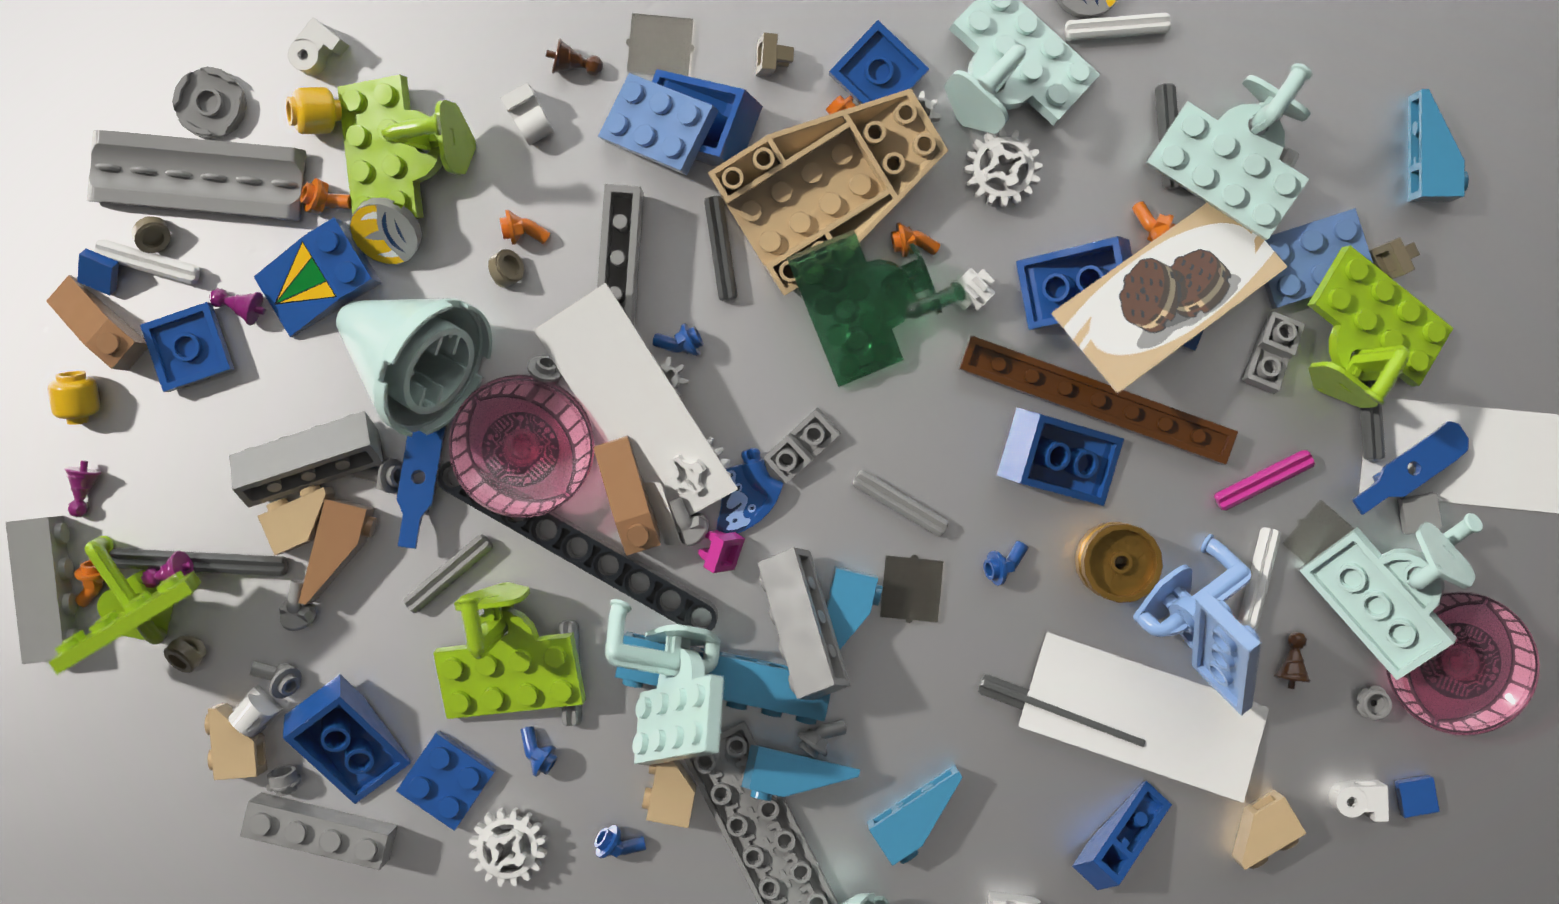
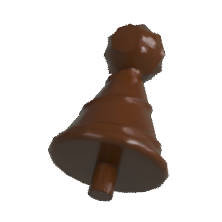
[545,38,603,75]
[1274,632,1311,689]

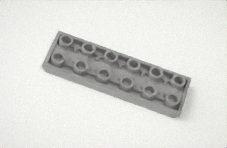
[86,130,306,221]
[684,721,838,904]

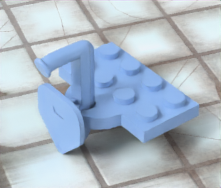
[1133,534,1261,716]

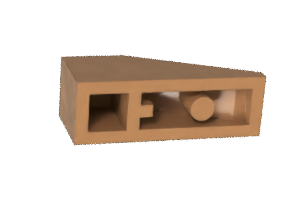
[46,275,148,371]
[593,436,661,556]
[299,498,377,605]

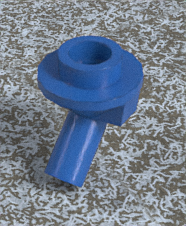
[652,323,704,356]
[984,541,1029,586]
[520,727,558,777]
[594,825,646,858]

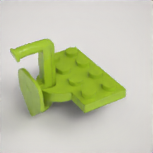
[337,74,476,219]
[1307,245,1453,408]
[48,536,202,675]
[433,582,586,719]

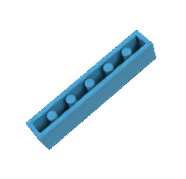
[615,631,831,725]

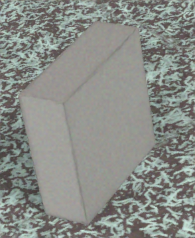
[1398,492,1442,534]

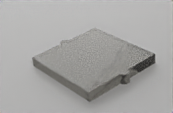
[626,13,695,76]
[1282,500,1354,564]
[880,554,944,623]

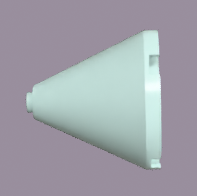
[336,298,492,437]

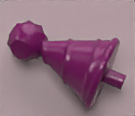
[209,288,266,326]
[64,460,102,517]
[141,550,195,588]

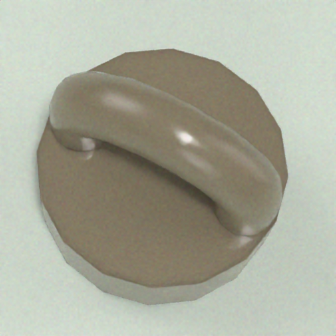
[131,216,171,253]
[488,249,524,288]
[164,635,207,673]

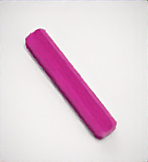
[1214,450,1315,511]

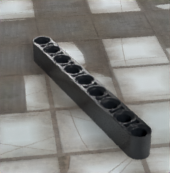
[436,461,718,631]

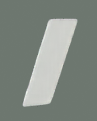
[645,482,681,546]

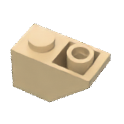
[258,485,335,555]
[205,703,268,780]
[642,760,697,828]
[1232,790,1306,870]

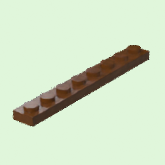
[958,335,1238,465]

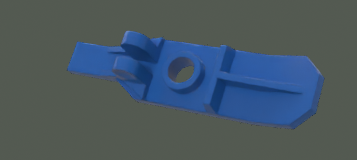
[1352,421,1469,515]
[397,425,447,549]

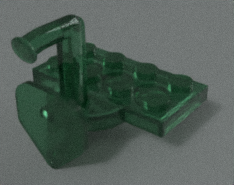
[786,230,966,387]

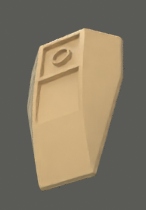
[708,88,949,296]

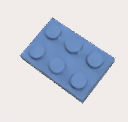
[598,73,719,175]
[1264,208,1373,309]

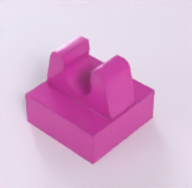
[698,530,745,573]

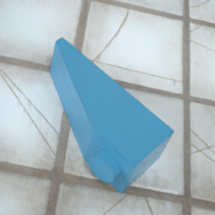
[1408,89,1469,202]
[826,566,883,649]
[741,744,860,801]
[867,765,963,866]

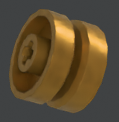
[1075,522,1163,603]

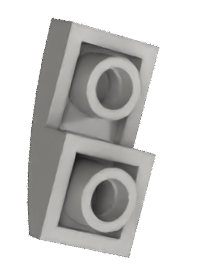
[1242,311,1305,394]
[763,407,841,484]

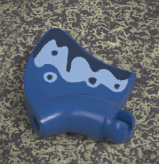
[716,448,784,534]

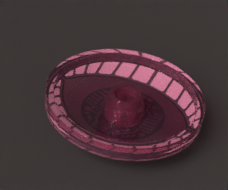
[449,375,595,518]
[1386,591,1540,735]

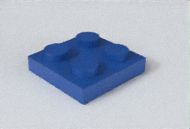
[829,20,929,105]
[140,302,235,392]
[396,730,496,831]

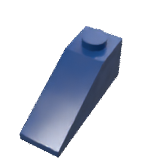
[1072,781,1172,890]

